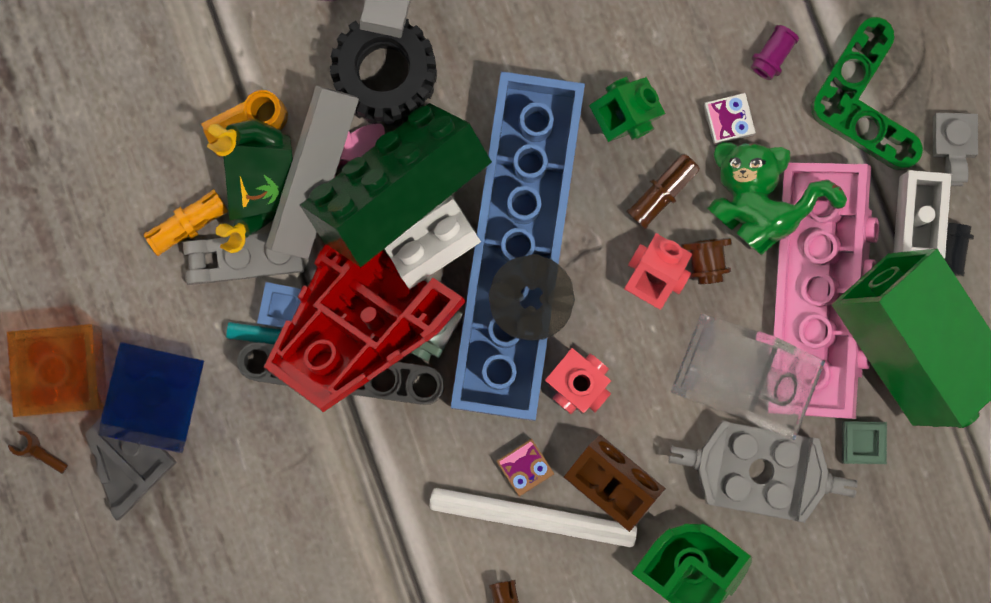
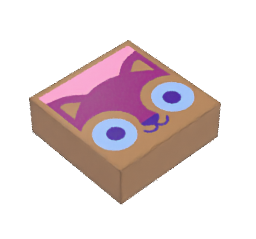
[497,439,554,497]

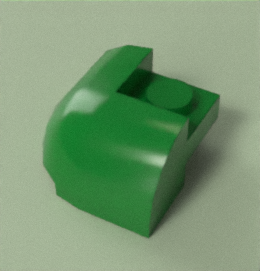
[632,523,752,603]

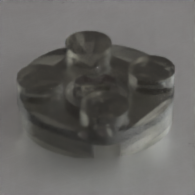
[489,254,575,341]

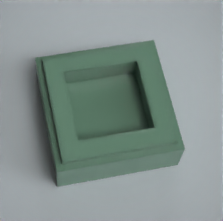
[842,421,887,464]

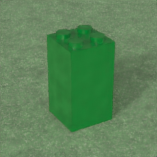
[831,248,991,428]

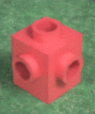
[624,233,692,310]
[544,348,611,414]

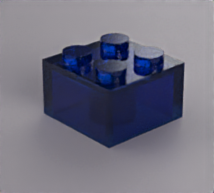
[99,342,204,453]

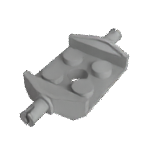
[668,421,857,523]

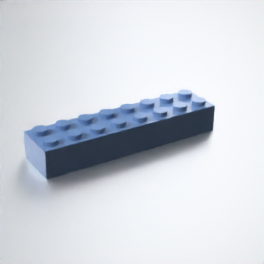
[451,71,585,421]

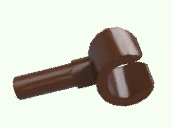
[8,431,68,474]

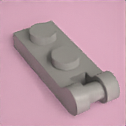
[183,233,304,285]

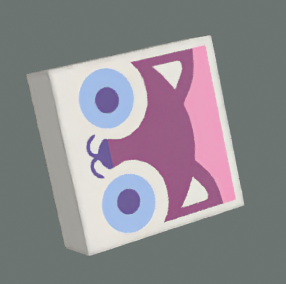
[704,93,756,145]

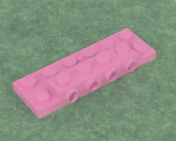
[769,163,879,419]

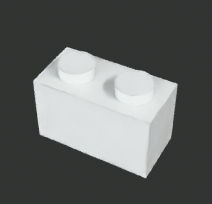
[893,170,951,259]

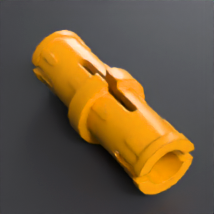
[143,189,229,256]

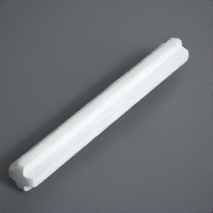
[429,488,637,547]

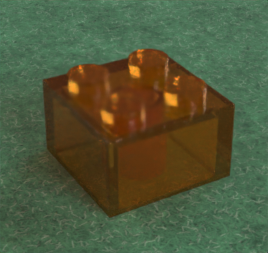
[7,324,108,418]

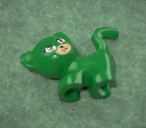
[707,142,847,255]

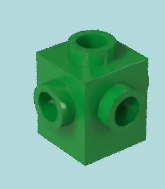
[589,77,666,142]

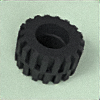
[330,19,437,125]

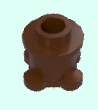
[681,238,732,285]

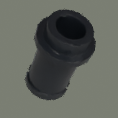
[945,222,974,276]

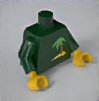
[207,118,293,253]

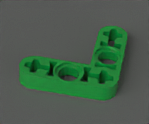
[811,17,923,170]

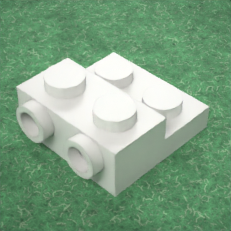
[385,195,481,289]

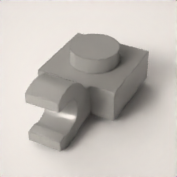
[933,113,978,186]

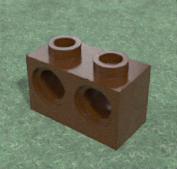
[564,435,666,532]

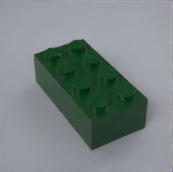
[300,103,492,267]

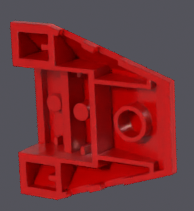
[264,244,465,412]

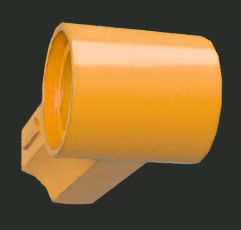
[201,90,288,157]

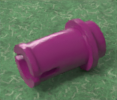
[751,25,799,80]

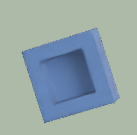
[257,282,301,328]

